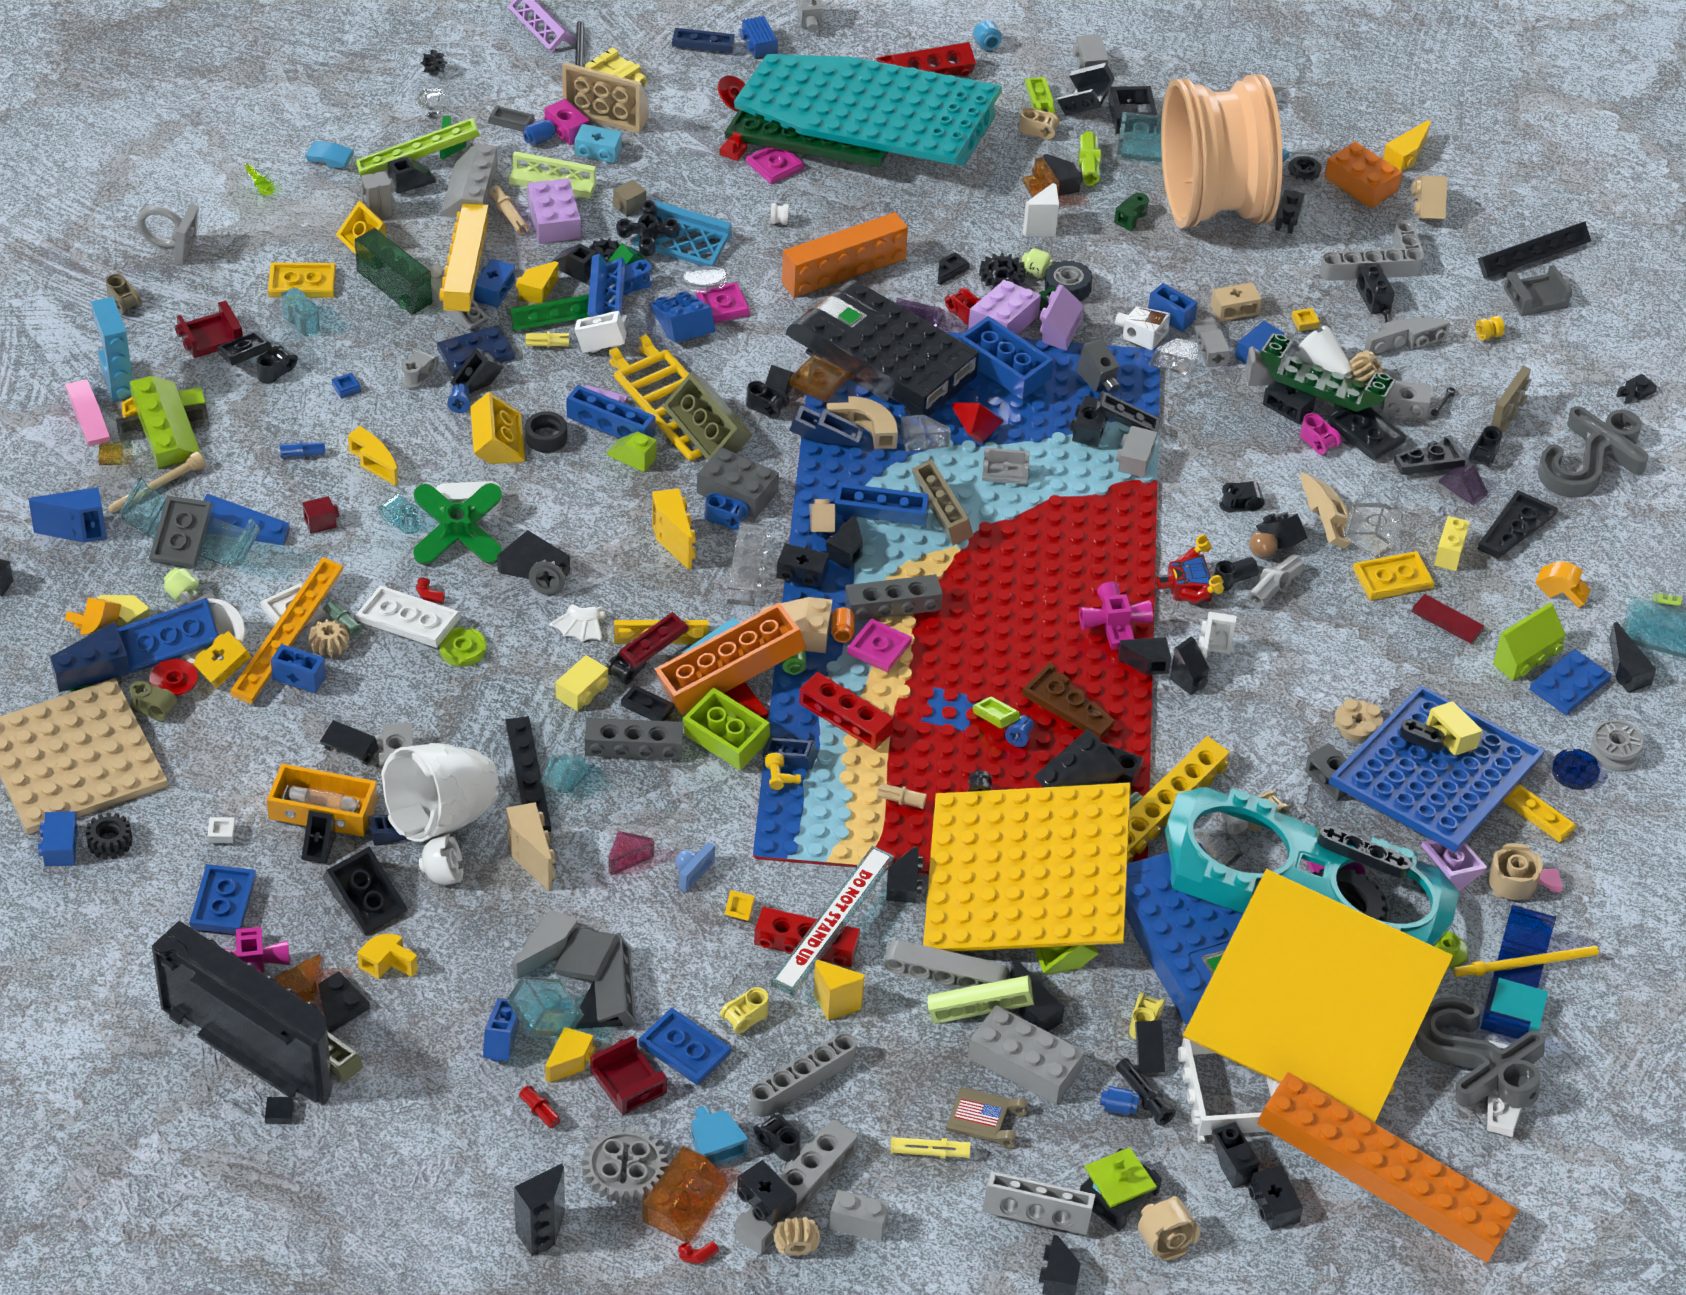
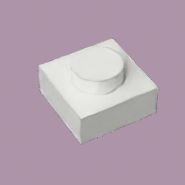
[207,817,235,843]

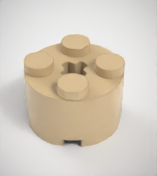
[1488,843,1543,900]
[1138,1196,1200,1261]

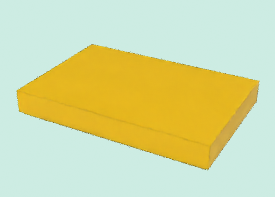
[268,263,336,298]
[1353,551,1435,601]

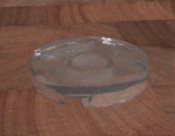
[684,266,727,292]

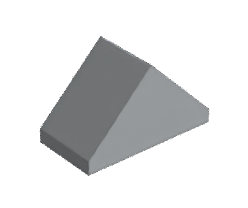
[1245,346,1274,386]

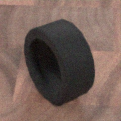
[525,411,568,453]

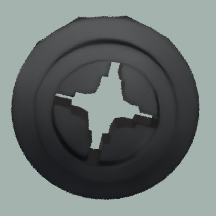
[1288,156,1322,181]
[589,238,620,262]

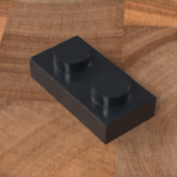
[621,685,674,721]

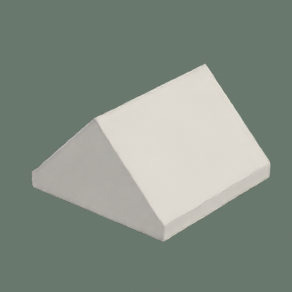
[1023,183,1059,237]

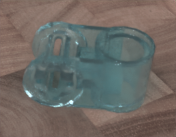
[378,493,421,534]

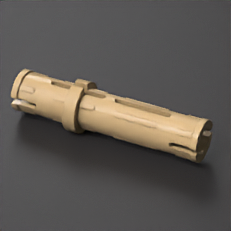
[489,185,530,235]

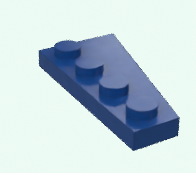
[204,493,290,546]

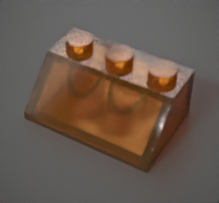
[642,1146,729,1243]

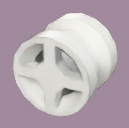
[770,203,789,225]

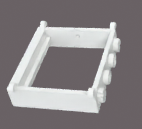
[1178,1038,1280,1143]

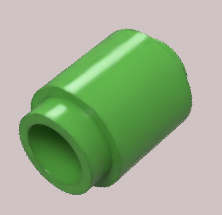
[782,650,806,675]

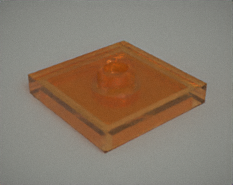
[789,354,850,402]

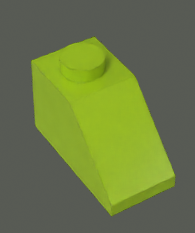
[607,431,657,472]

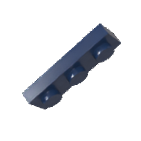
[672,28,735,53]

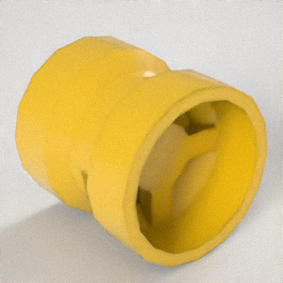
[1475,315,1505,341]

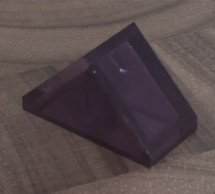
[1439,465,1488,506]

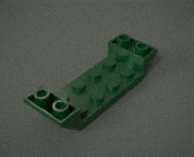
[1260,333,1396,412]

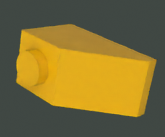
[516,261,559,303]
[545,1027,596,1083]

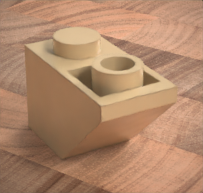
[809,499,835,532]

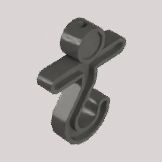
[1538,406,1649,498]
[1415,997,1545,1108]

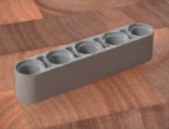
[883,940,1010,989]
[750,1033,857,1117]

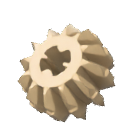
[1350,350,1384,385]
[308,618,349,658]
[774,1217,820,1257]

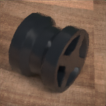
[968,771,992,792]

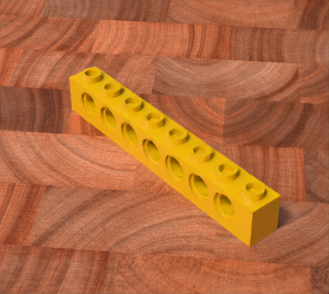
[1127,736,1230,864]

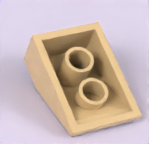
[761,597,832,653]

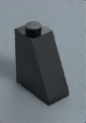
[497,530,571,582]

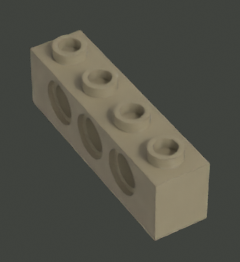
[912,459,974,546]

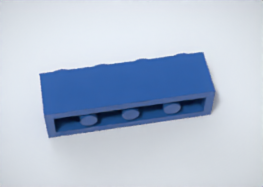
[835,483,930,526]

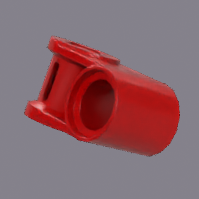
[944,287,981,325]

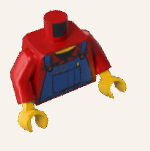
[1157,534,1224,604]

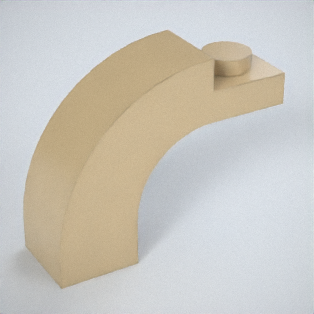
[827,396,898,449]

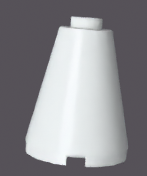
[1295,326,1354,380]

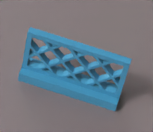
[633,200,732,269]

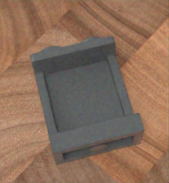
[1504,265,1572,316]

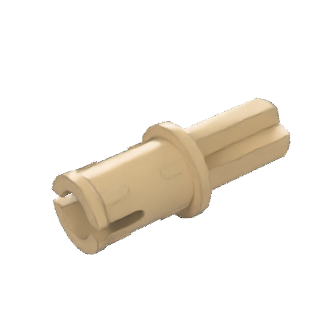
[877,783,927,809]

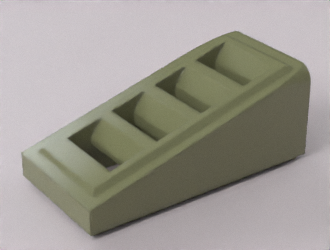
[327,1032,363,1082]

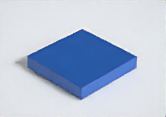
[921,687,977,732]

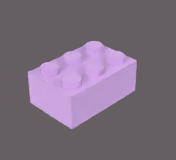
[527,178,581,244]
[968,280,1041,335]

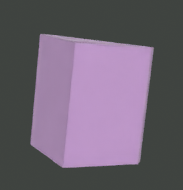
[1421,840,1487,891]

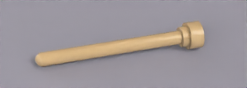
[108,451,206,513]

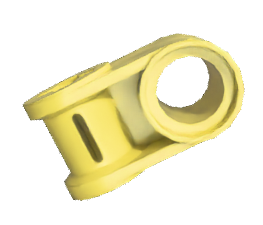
[720,987,769,1034]
[1129,991,1165,1040]

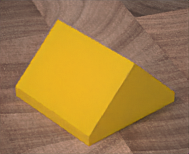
[336,200,387,259]
[813,960,865,1021]

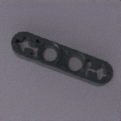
[1317,825,1411,878]

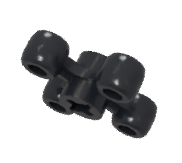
[616,200,680,257]

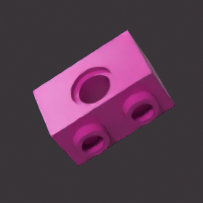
[544,99,589,145]

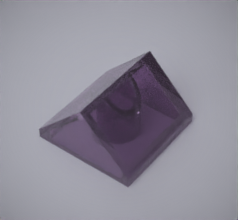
[896,298,945,328]

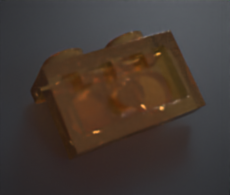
[1022,157,1059,198]

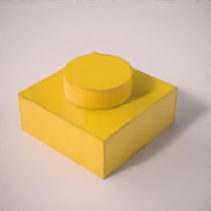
[1291,308,1320,331]
[724,890,756,921]

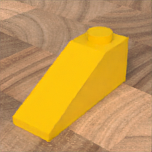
[1383,120,1431,171]

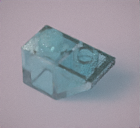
[541,754,593,793]

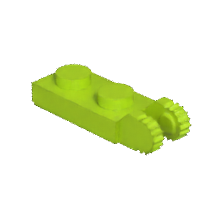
[1025,77,1055,120]

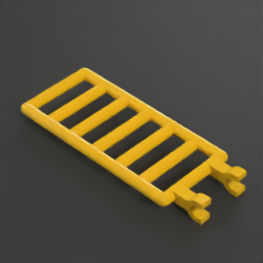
[609,335,704,461]

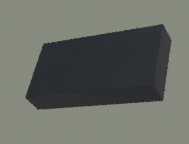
[1135,1020,1165,1074]

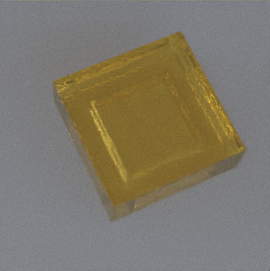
[98,444,123,466]

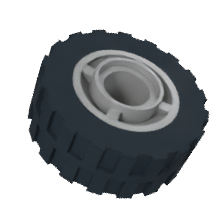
[1045,260,1092,301]

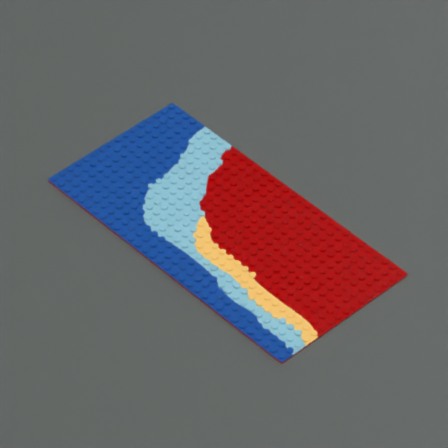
[753,332,1161,874]

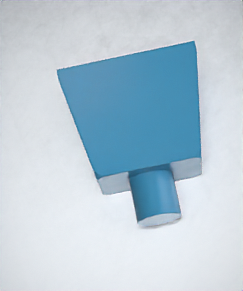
[691,1106,748,1171]

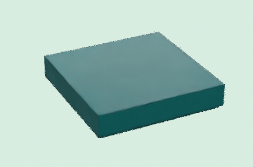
[1488,978,1549,1032]

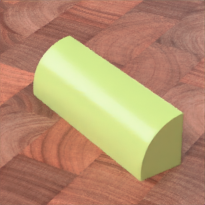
[928,975,1034,1024]

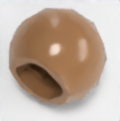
[1249,532,1278,558]

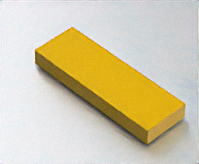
[1503,784,1576,843]

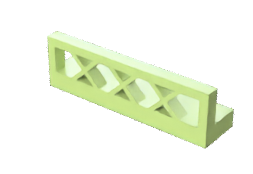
[509,151,596,199]

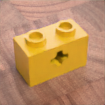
[193,631,251,689]

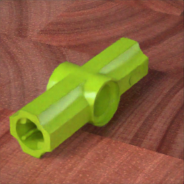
[1078,131,1101,186]

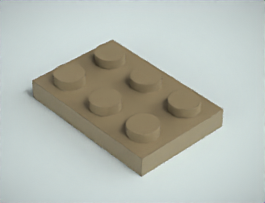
[1491,366,1532,433]

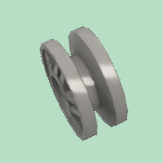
[1590,720,1644,771]

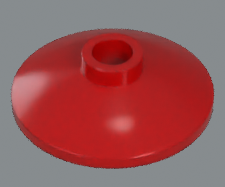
[717,75,745,112]
[149,659,198,696]

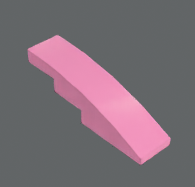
[65,379,110,447]

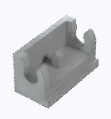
[982,448,1030,485]

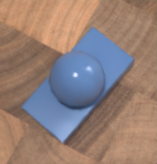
[675,842,716,892]

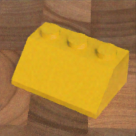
[470,392,525,464]

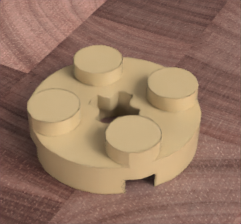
[1334,699,1383,742]

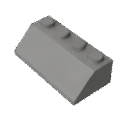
[441,144,498,217]

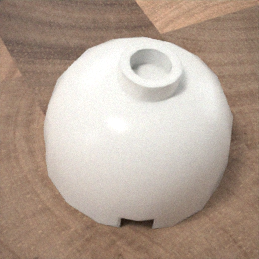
[419,834,463,885]

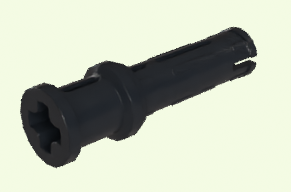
[1116,1058,1176,1126]

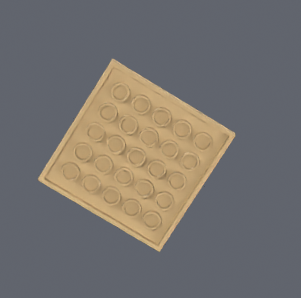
[0,678,168,835]

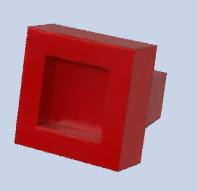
[719,132,748,161]

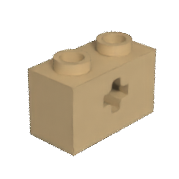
[1210,282,1262,322]

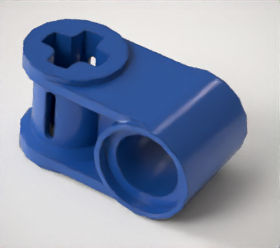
[610,260,653,295]
[704,493,750,530]

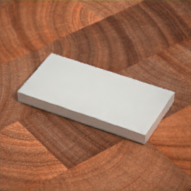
[355,585,461,648]

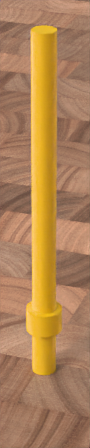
[1453,946,1599,977]

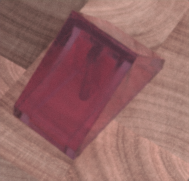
[609,831,654,876]

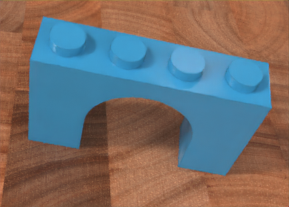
[91,297,133,402]

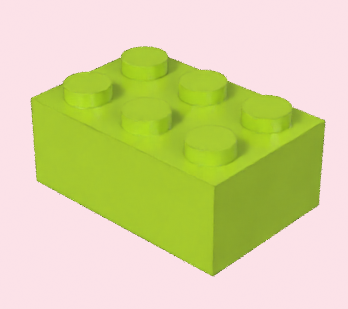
[683,687,771,771]

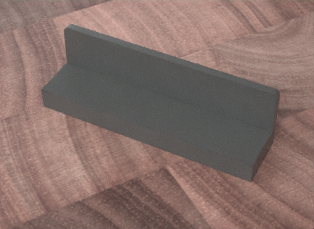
[594,933,636,1028]

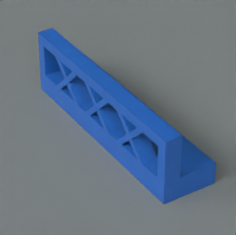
[587,253,625,317]

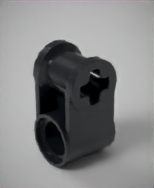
[257,344,298,384]
[746,381,790,419]
[1469,426,1503,468]
[1219,481,1265,513]
[606,641,647,685]
[753,1111,801,1162]

